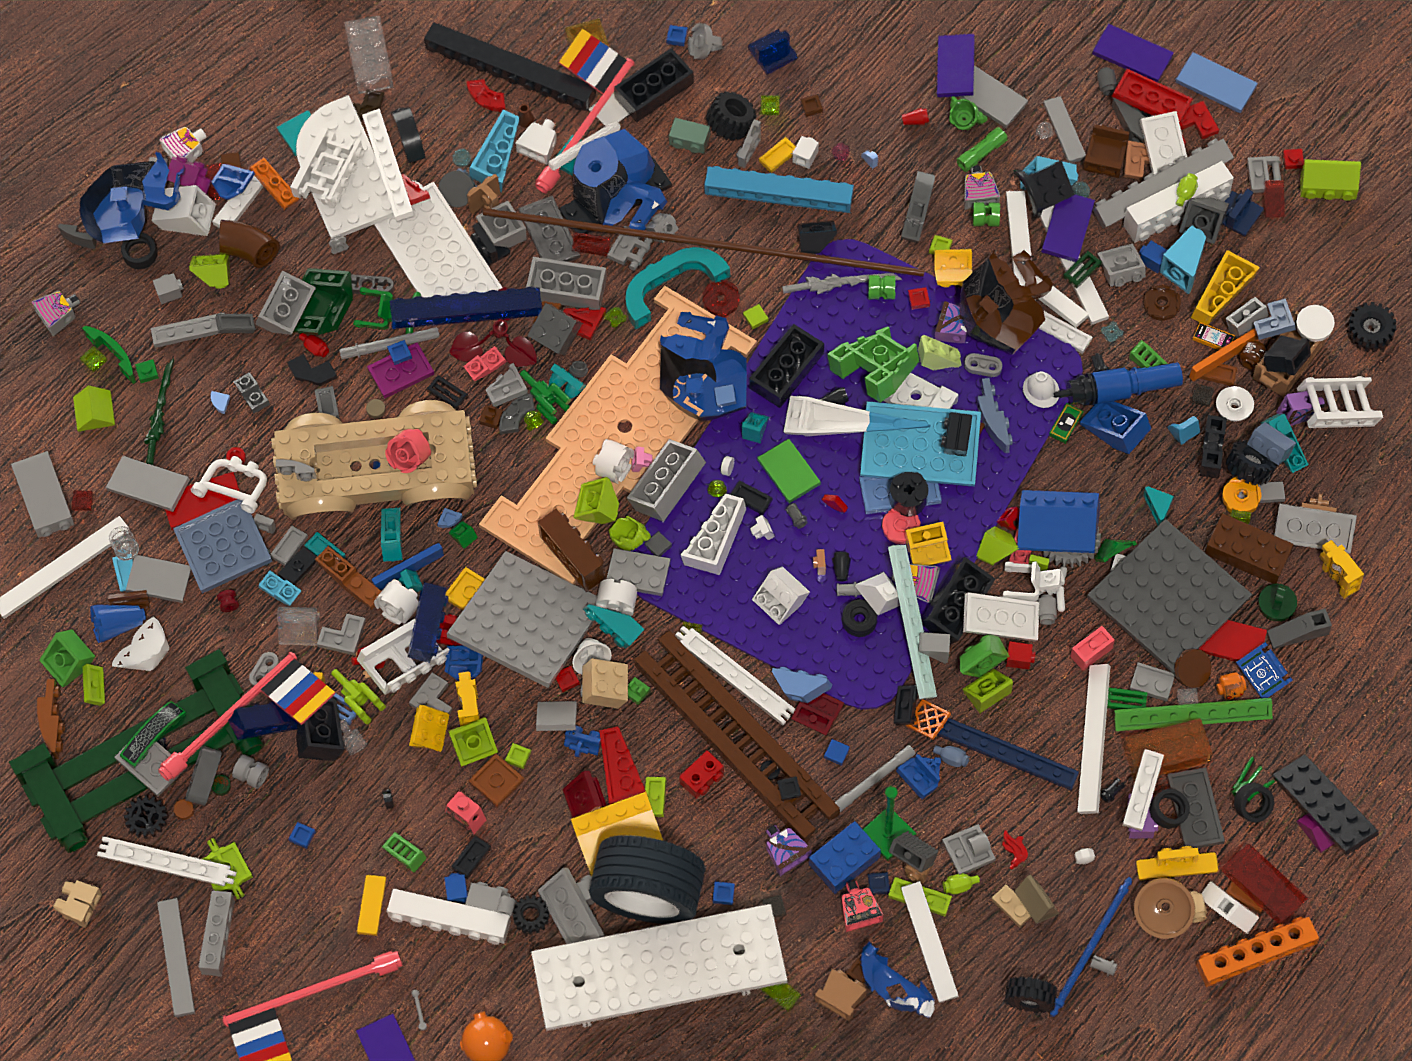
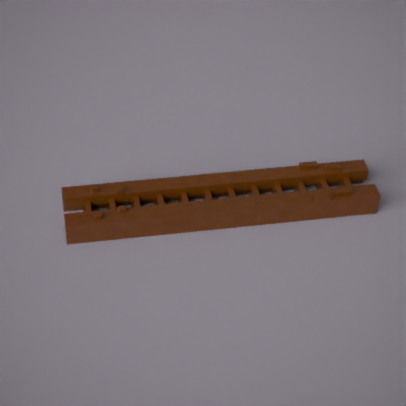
[634,630,840,843]

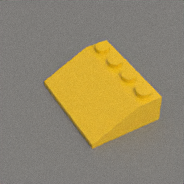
[571,792,663,876]

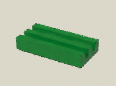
[1107,688,1148,710]

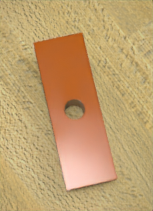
[249,158,299,210]

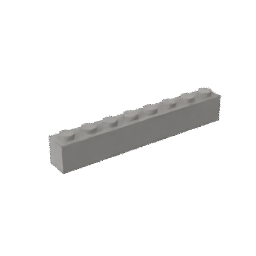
[1093,138,1234,229]

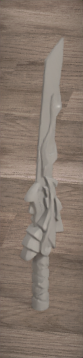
[782,273,902,295]

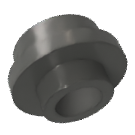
[569,361,588,378]

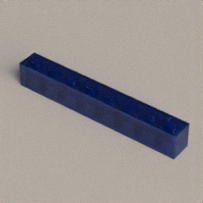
[390,287,542,329]

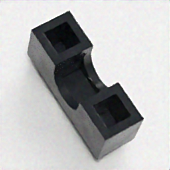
[1199,415,1227,478]

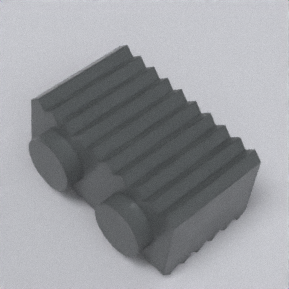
[889,831,938,873]

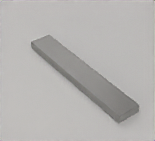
[157,898,195,1018]

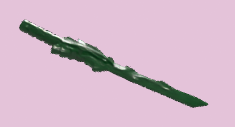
[144,358,174,465]

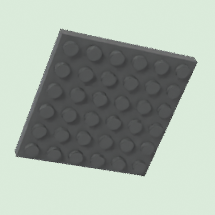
[1087,519,1252,674]

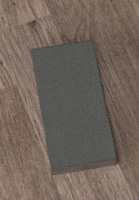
[215,314,256,333]

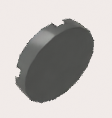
[439,170,476,207]

